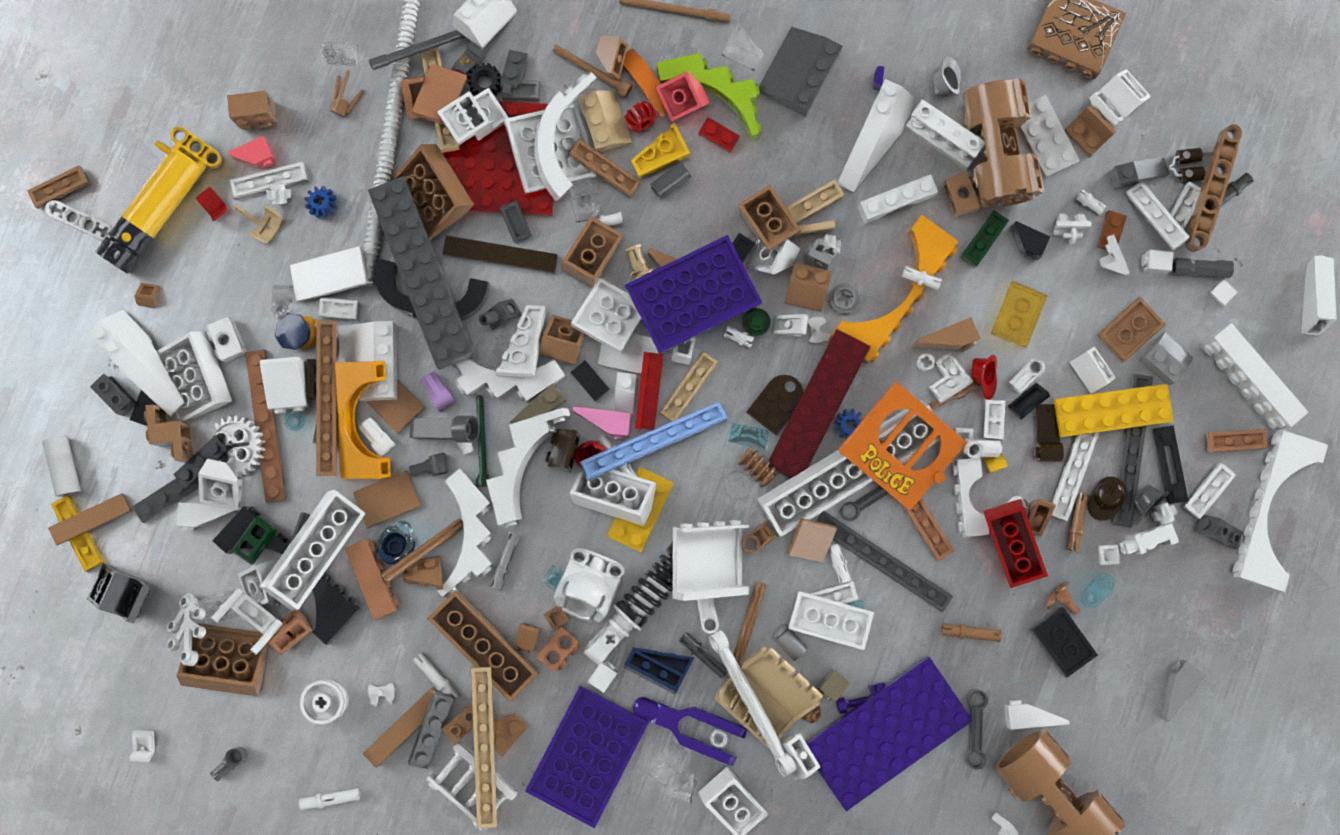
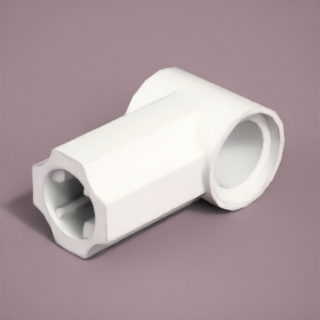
[1008,359,1045,394]
[358,417,396,456]
[961,438,1002,459]
[697,598,719,634]

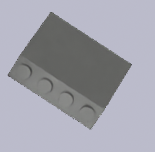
[759,26,843,117]

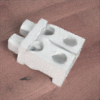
[1118,524,1179,554]

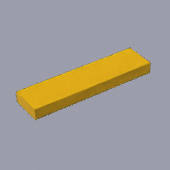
[51,495,105,572]

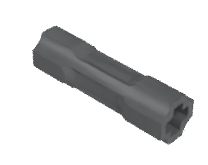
[1172,258,1234,278]

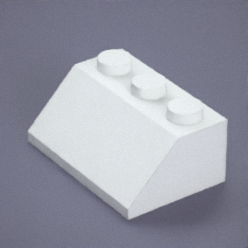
[453,0,517,49]

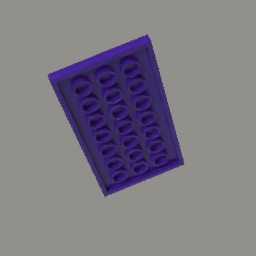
[806,656,973,812]

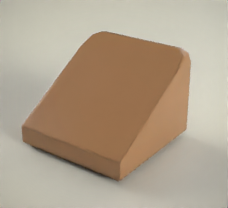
[134,282,160,308]

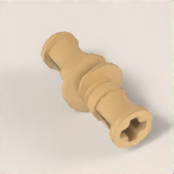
[625,244,654,280]

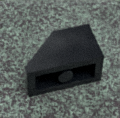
[1010,221,1051,261]

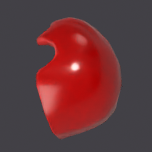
[574,441,605,468]

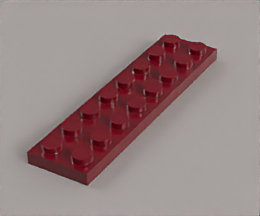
[768,329,871,478]

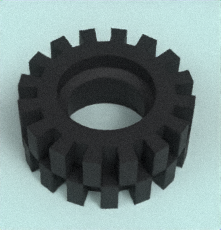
[467,63,501,97]

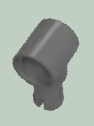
[409,453,449,477]
[210,746,248,782]

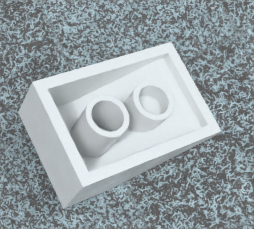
[697,767,768,835]

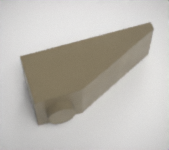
[510,384,566,424]

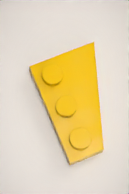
[631,122,690,179]

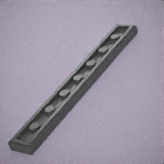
[1111,374,1153,528]
[816,511,953,612]

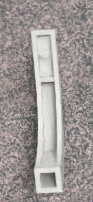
[534,72,597,202]

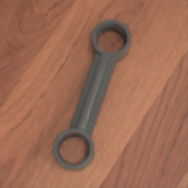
[840,486,889,521]
[965,689,988,770]

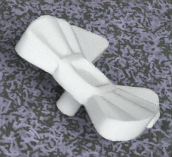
[807,317,831,344]
[368,682,395,707]

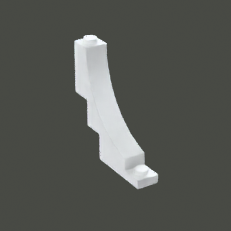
[486,408,570,527]

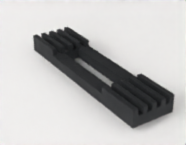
[1153,425,1189,504]

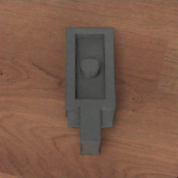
[500,50,528,100]

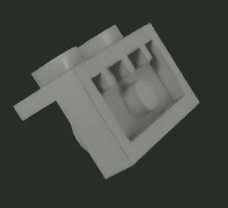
[804,238,833,270]

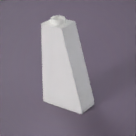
[1301,255,1337,336]

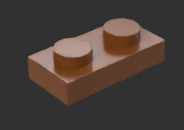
[1096,210,1127,250]

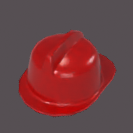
[971,355,997,400]

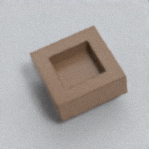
[543,606,570,631]

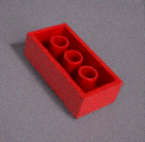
[983,499,1048,588]

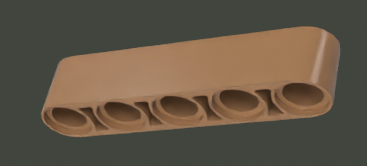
[363,687,438,768]

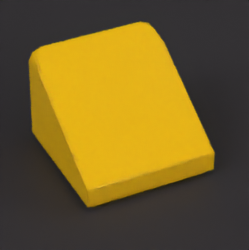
[982,453,1008,473]

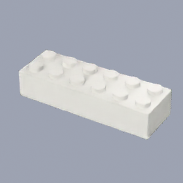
[1201,323,1309,431]
[260,490,366,610]

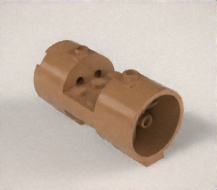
[963,78,1044,208]
[995,728,1126,835]

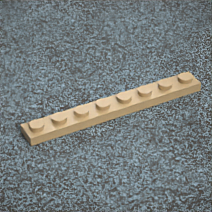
[471,666,497,829]

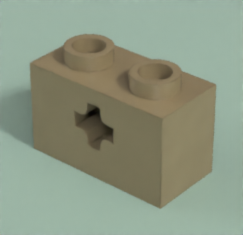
[817,668,850,702]

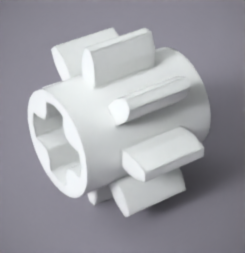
[266,184,291,204]
[818,234,841,258]
[1151,502,1178,525]

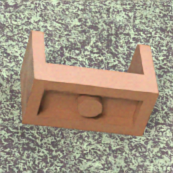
[400,75,425,120]

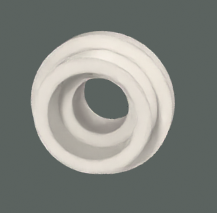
[709,728,729,749]

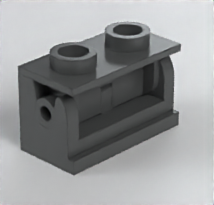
[90,373,136,416]

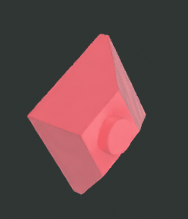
[655,71,710,122]

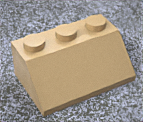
[578,91,632,154]

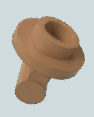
[801,705,821,723]

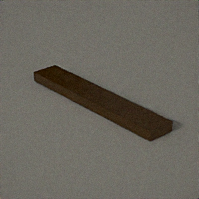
[442,235,558,274]

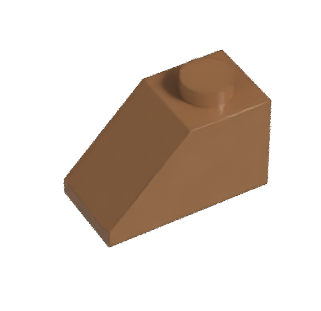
[596,36,628,80]
[515,622,542,654]

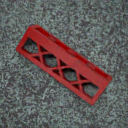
[635,352,664,430]

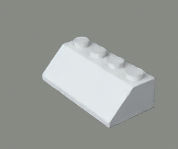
[570,469,656,526]

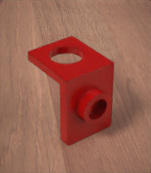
[195,187,228,222]

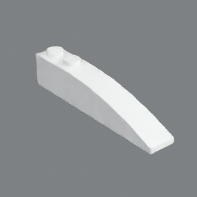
[838,79,917,193]
[87,310,185,416]

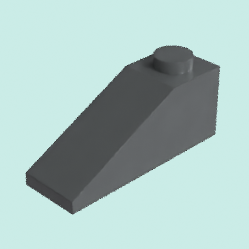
[1109,157,1169,190]

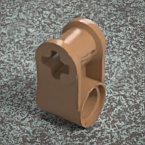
[742,520,778,553]

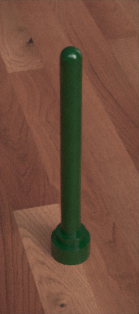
[476,395,491,487]

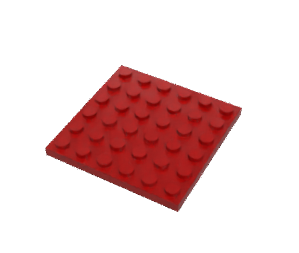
[443,101,554,216]

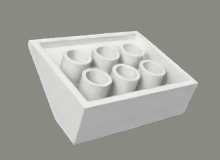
[339,321,397,402]
[157,331,232,423]

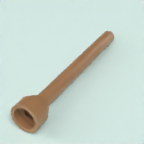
[553,45,633,98]

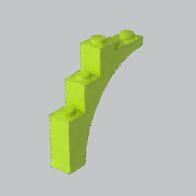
[657,53,761,140]

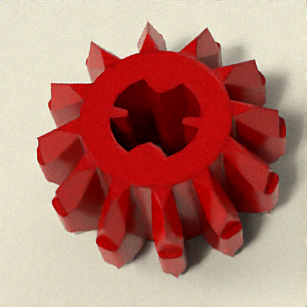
[624,101,657,133]

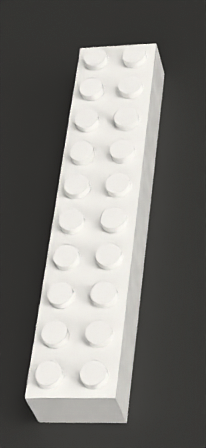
[757,400,940,537]

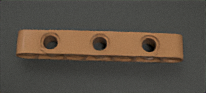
[1185,124,1242,252]

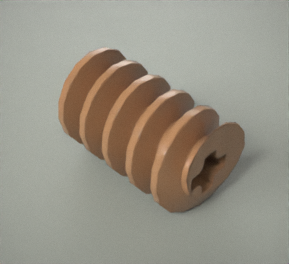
[738,445,780,488]

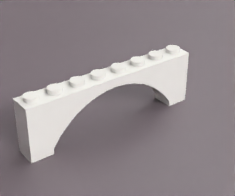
[1233,430,1328,592]

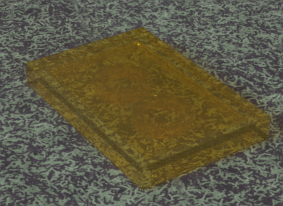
[990,281,1048,348]

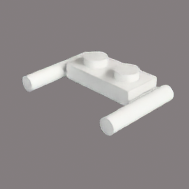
[211,588,283,655]

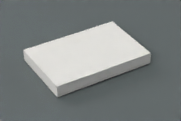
[597,333,658,375]

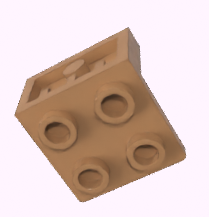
[1064,105,1116,157]

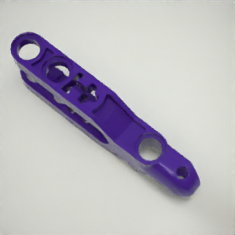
[633,697,748,766]

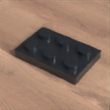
[1031,607,1098,678]

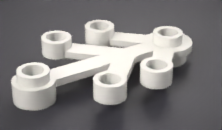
[167,593,206,667]

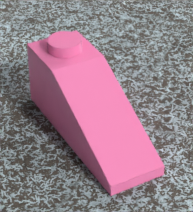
[573,407,631,440]

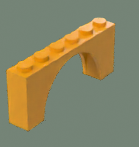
[335,361,391,479]

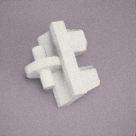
[1052,214,1091,244]

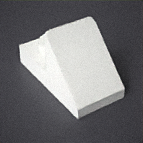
[1099,234,1130,275]
[772,314,808,338]

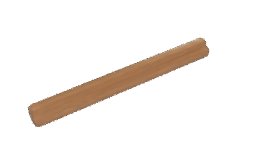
[382,519,463,582]
[733,582,766,666]

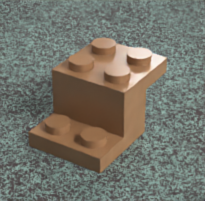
[144,405,193,463]

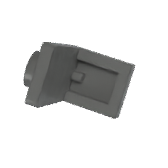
[1195,514,1243,549]

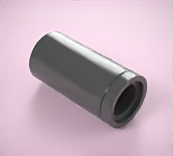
[650,162,691,200]

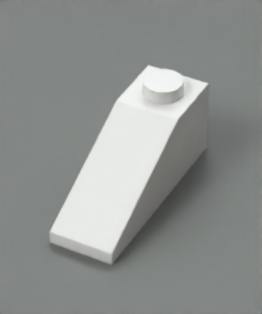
[176,502,241,531]
[1004,700,1069,730]

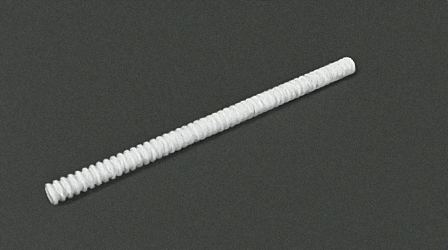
[363,0,420,286]

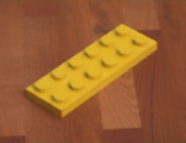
[1054,384,1174,437]

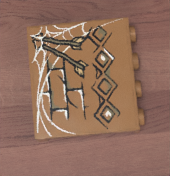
[1027,0,1126,79]

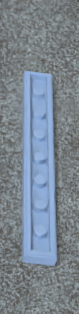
[580,402,728,481]

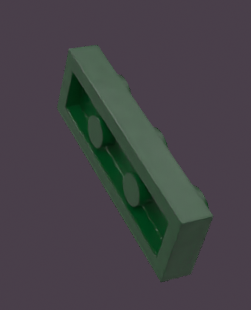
[961,210,1009,267]

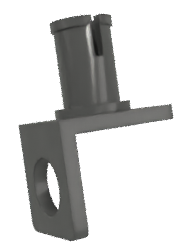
[479,298,521,330]

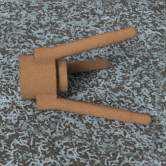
[330,70,364,117]

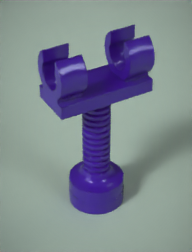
[836,682,885,714]

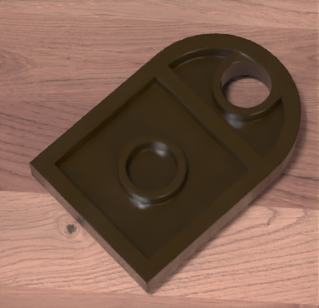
[746,375,803,436]

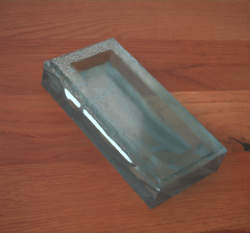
[728,423,770,450]

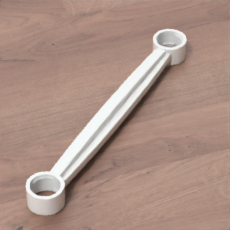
[708,630,796,777]

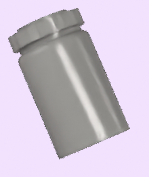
[771,623,808,661]

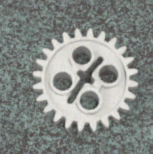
[204,415,265,478]

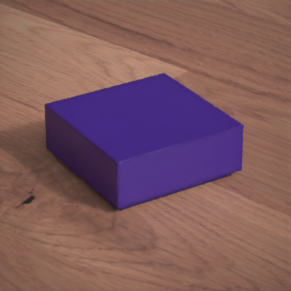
[873,66,884,91]

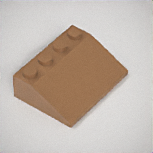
[391,144,474,240]
[176,623,269,697]

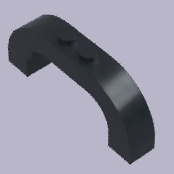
[374,259,491,321]

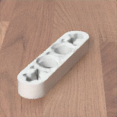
[45,200,114,241]

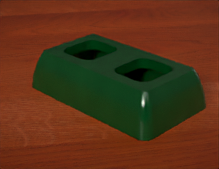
[232,516,277,565]

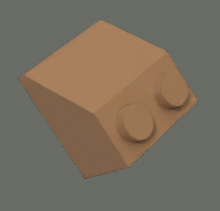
[784,262,832,312]
[539,315,586,364]

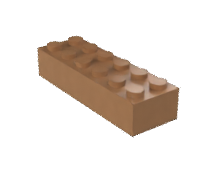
[427,590,540,702]

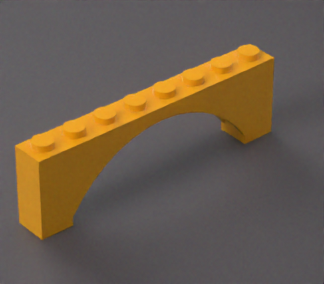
[830,215,959,365]

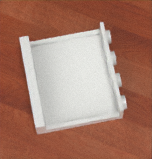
[673,520,749,601]

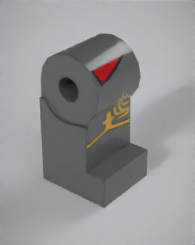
[451,41,486,78]

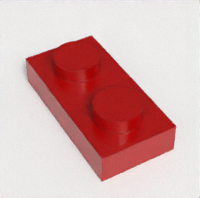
[698,117,740,153]

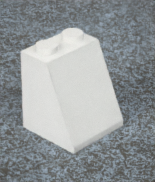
[260,357,311,414]

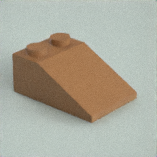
[738,185,801,251]
[561,216,624,288]
[912,317,980,352]

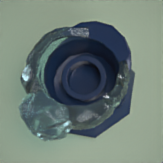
[378,521,415,565]

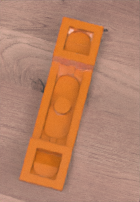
[623,48,667,118]

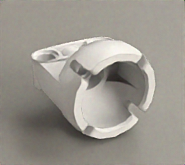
[554,548,624,622]

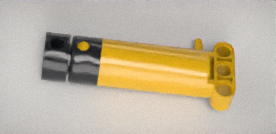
[95,126,222,274]

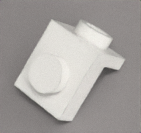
[130,730,155,763]

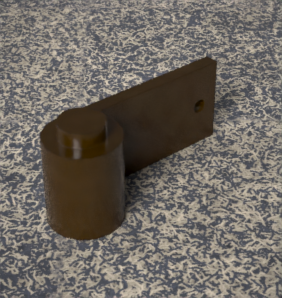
[1033,404,1064,462]

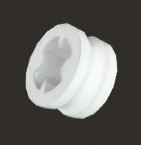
[917,353,935,371]

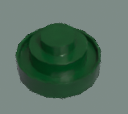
[742,308,771,337]

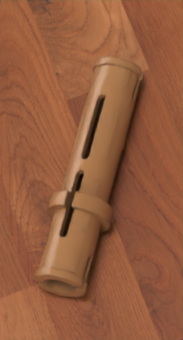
[1067,493,1089,552]
[941,623,1002,642]

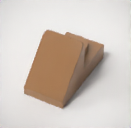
[1027,498,1056,536]

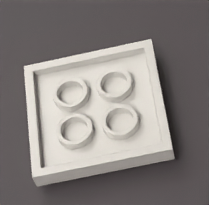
[571,278,641,353]

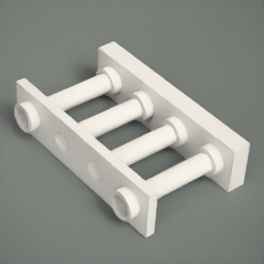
[905,99,985,170]
[427,741,518,831]

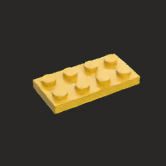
[607,467,674,552]

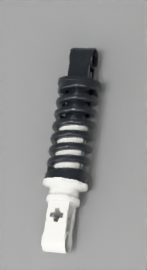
[583,525,697,665]

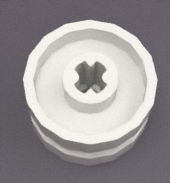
[300,679,349,725]

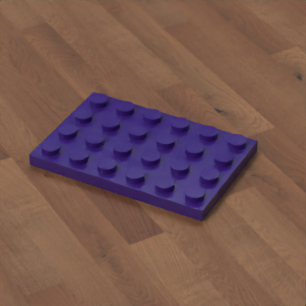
[625,235,762,354]
[525,685,649,829]

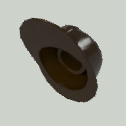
[1087,477,1127,521]

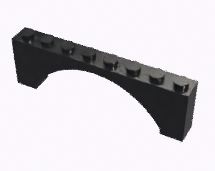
[212,506,362,645]

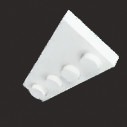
[495,305,547,377]

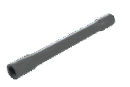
[369,30,467,71]

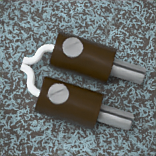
[1169,148,1213,183]

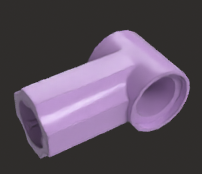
[421,371,456,412]

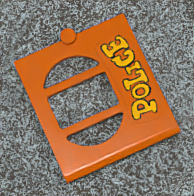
[838,381,967,511]

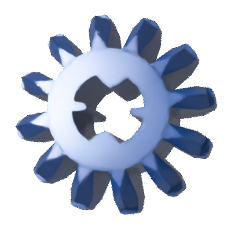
[304,186,337,218]
[834,408,864,440]

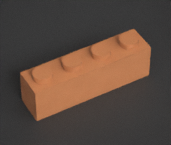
[344,539,400,620]

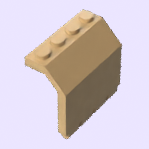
[714,646,823,751]

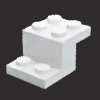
[1089,69,1151,126]
[437,87,509,145]

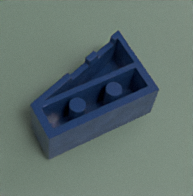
[623,647,694,695]

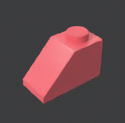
[228,136,277,169]

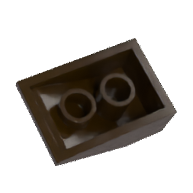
[545,429,581,473]

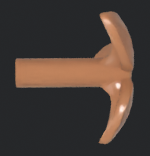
[1047,582,1080,615]

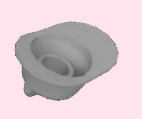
[933,56,961,95]

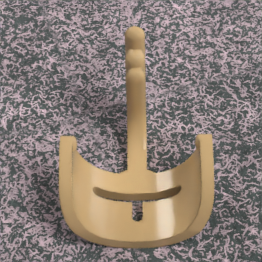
[233,204,282,243]

